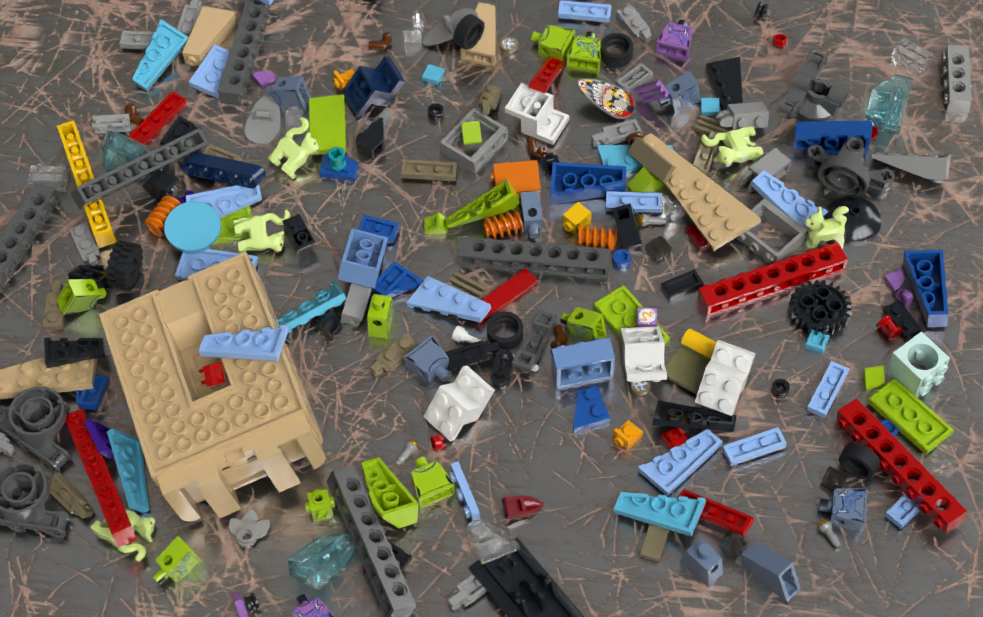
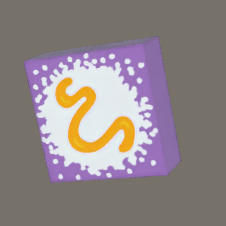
[637,308,657,327]

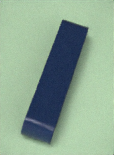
[182,152,266,189]

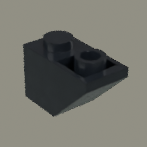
[356,117,385,161]
[142,169,179,201]
[613,203,643,250]
[282,214,316,251]

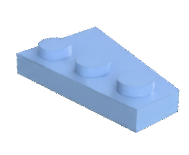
[189,44,230,99]

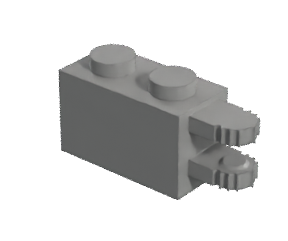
[715,102,769,130]
[739,148,791,192]

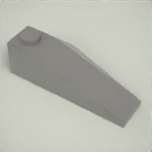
[872,152,951,183]

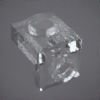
[403,14,424,42]
[285,106,304,132]
[661,195,687,222]

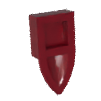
[502,496,544,519]

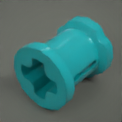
[328,147,346,171]

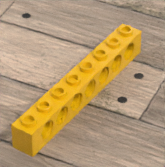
[57,120,116,248]

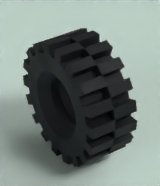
[106,240,143,290]

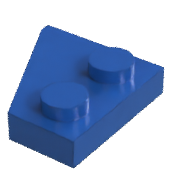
[371,261,423,297]

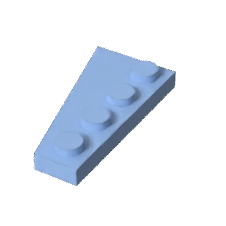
[406,276,491,322]
[638,429,723,496]

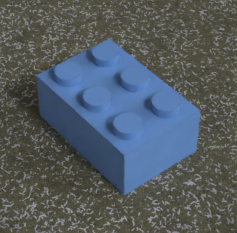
[338,228,388,289]
[551,338,615,388]

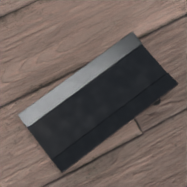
[468,538,585,617]

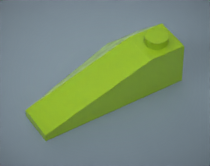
[445,179,521,228]
[361,457,419,528]

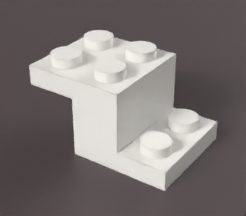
[505,83,569,145]
[621,326,667,383]
[695,340,756,416]
[423,366,495,441]

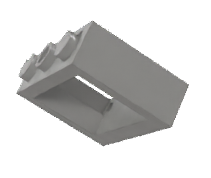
[440,108,508,174]
[736,198,808,264]

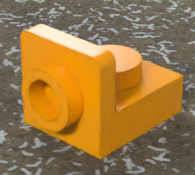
[332,69,355,91]
[612,420,643,451]

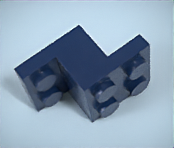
[342,56,405,117]

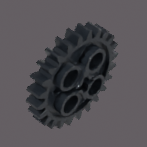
[789,279,852,335]

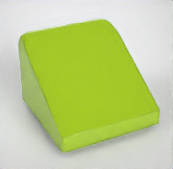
[461,121,482,145]
[424,212,448,235]
[861,365,885,390]

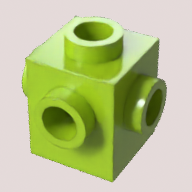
[305,489,335,522]

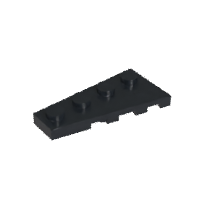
[706,57,743,110]
[652,400,737,431]

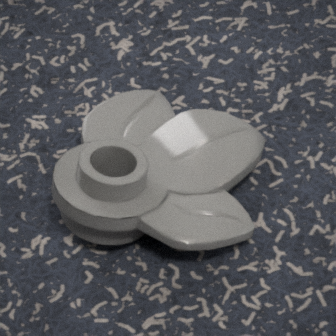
[229,509,270,547]

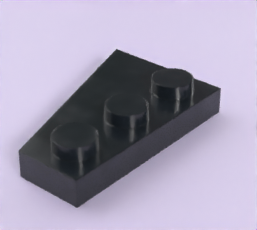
[44,338,105,368]

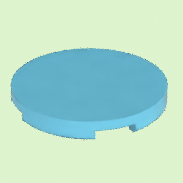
[164,202,221,254]

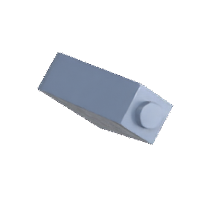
[741,541,801,603]

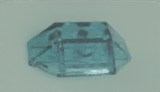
[865,74,913,135]
[100,131,163,179]
[288,531,357,590]

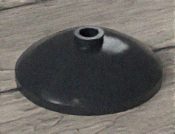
[825,196,882,244]

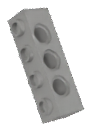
[941,45,972,113]

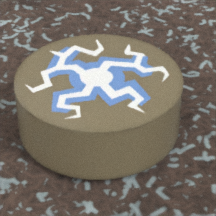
[500,37,518,54]
[630,381,650,396]

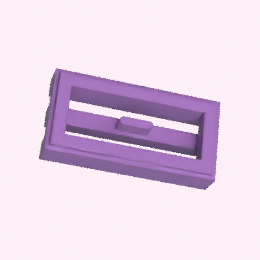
[633,80,669,103]

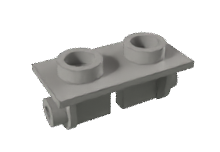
[92,113,131,134]

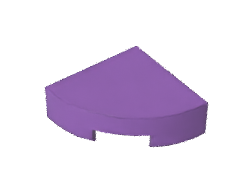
[252,71,277,89]
[884,269,904,293]
[894,289,913,308]
[232,591,248,617]

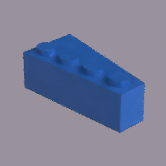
[793,121,873,160]
[550,162,627,205]
[903,250,948,327]

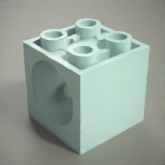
[887,332,950,397]

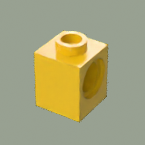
[562,202,592,236]

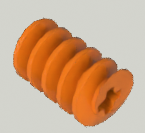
[144,196,181,237]
[482,210,523,239]
[578,224,617,252]

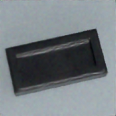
[661,269,704,301]

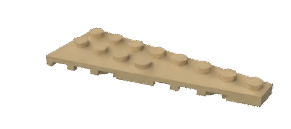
[642,133,761,251]
[0,357,98,399]

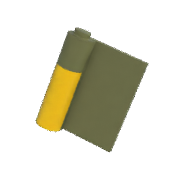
[665,328,753,394]

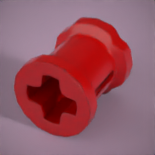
[876,315,902,341]

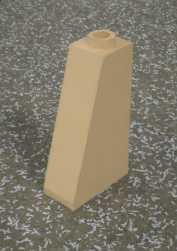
[461,2,496,67]
[182,6,238,66]

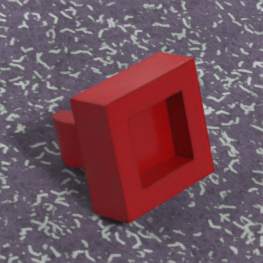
[199,362,225,387]
[661,427,688,450]

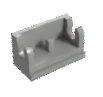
[340,283,372,326]

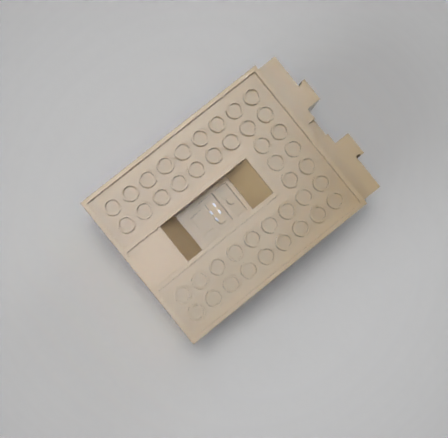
[99,252,326,521]

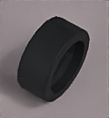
[453,14,485,50]
[600,33,634,67]
[487,311,523,349]
[838,443,880,479]

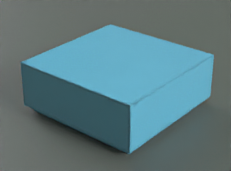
[422,64,445,85]
[701,98,720,116]
[805,329,830,354]

